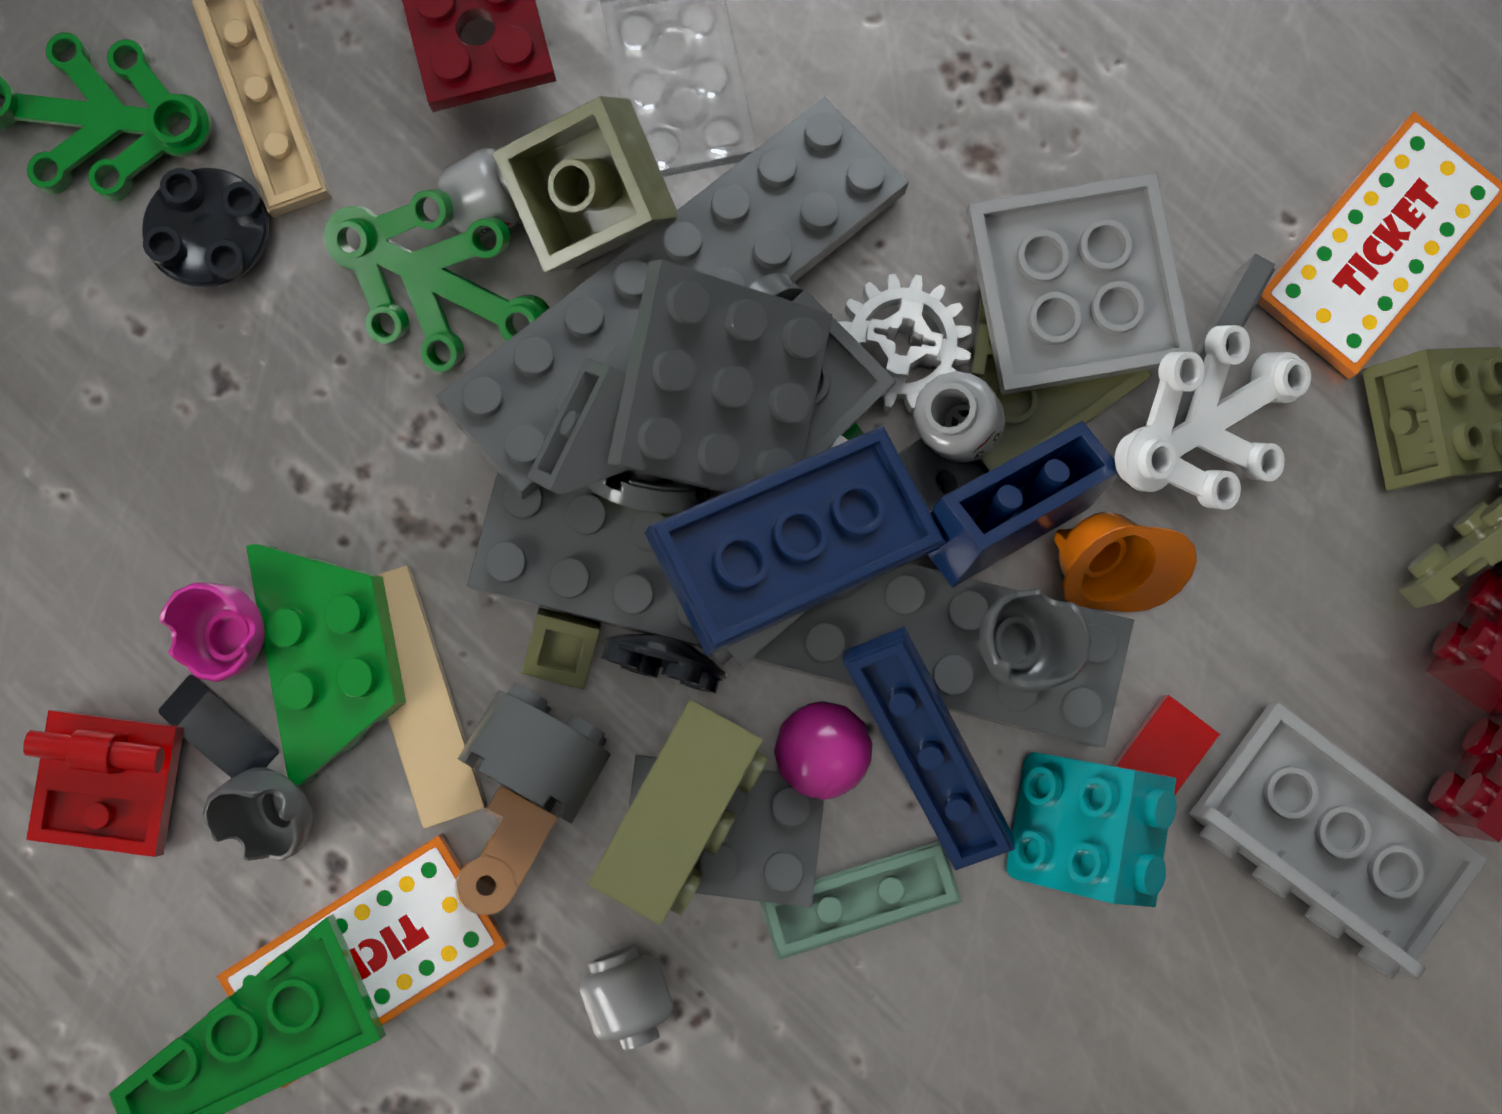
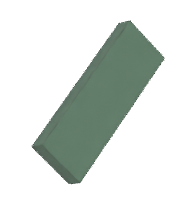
[760,839,962,960]

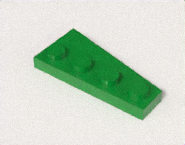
[108,914,386,1114]

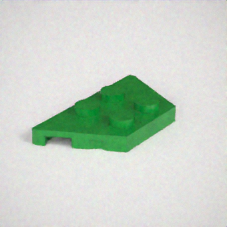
[246,544,406,786]

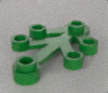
[0,32,212,201]
[324,189,550,372]

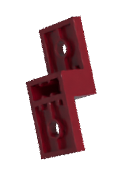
[402,0,556,112]
[1426,560,1502,843]

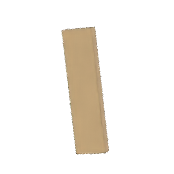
[192,0,332,218]
[378,565,487,829]

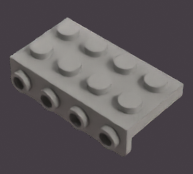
[1189,702,1489,979]

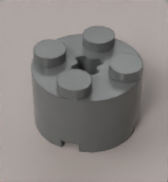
[457,682,611,824]

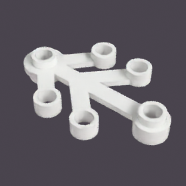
[1115,325,1311,510]

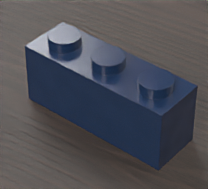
[927,420,1119,588]

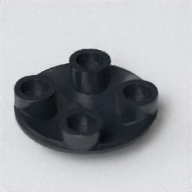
[142,168,269,288]
[601,634,728,694]

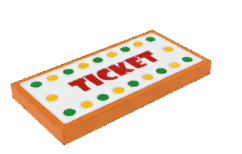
[1257,111,1502,379]
[216,834,509,1088]

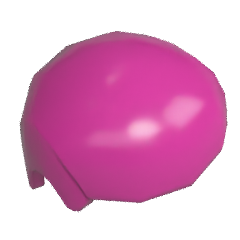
[159,582,265,682]
[774,701,873,800]

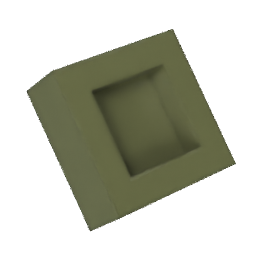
[521,607,601,689]

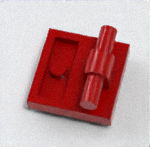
[23,710,184,857]

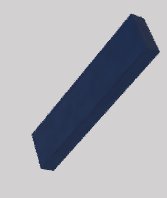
[843,626,1015,871]

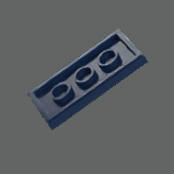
[645,426,946,656]

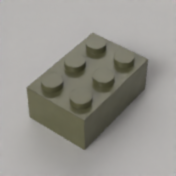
[587,699,768,926]

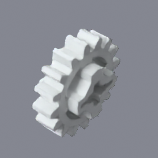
[838,274,972,413]

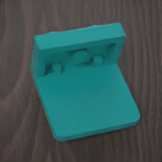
[1006,752,1177,907]

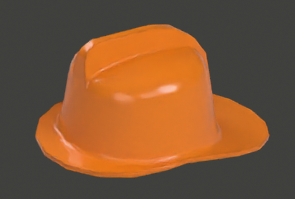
[1054,511,1197,612]

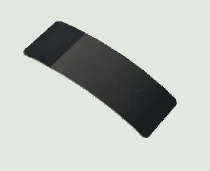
[159,675,278,778]

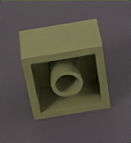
[493,96,677,273]

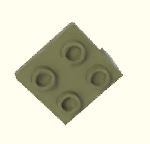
[1362,347,1502,491]

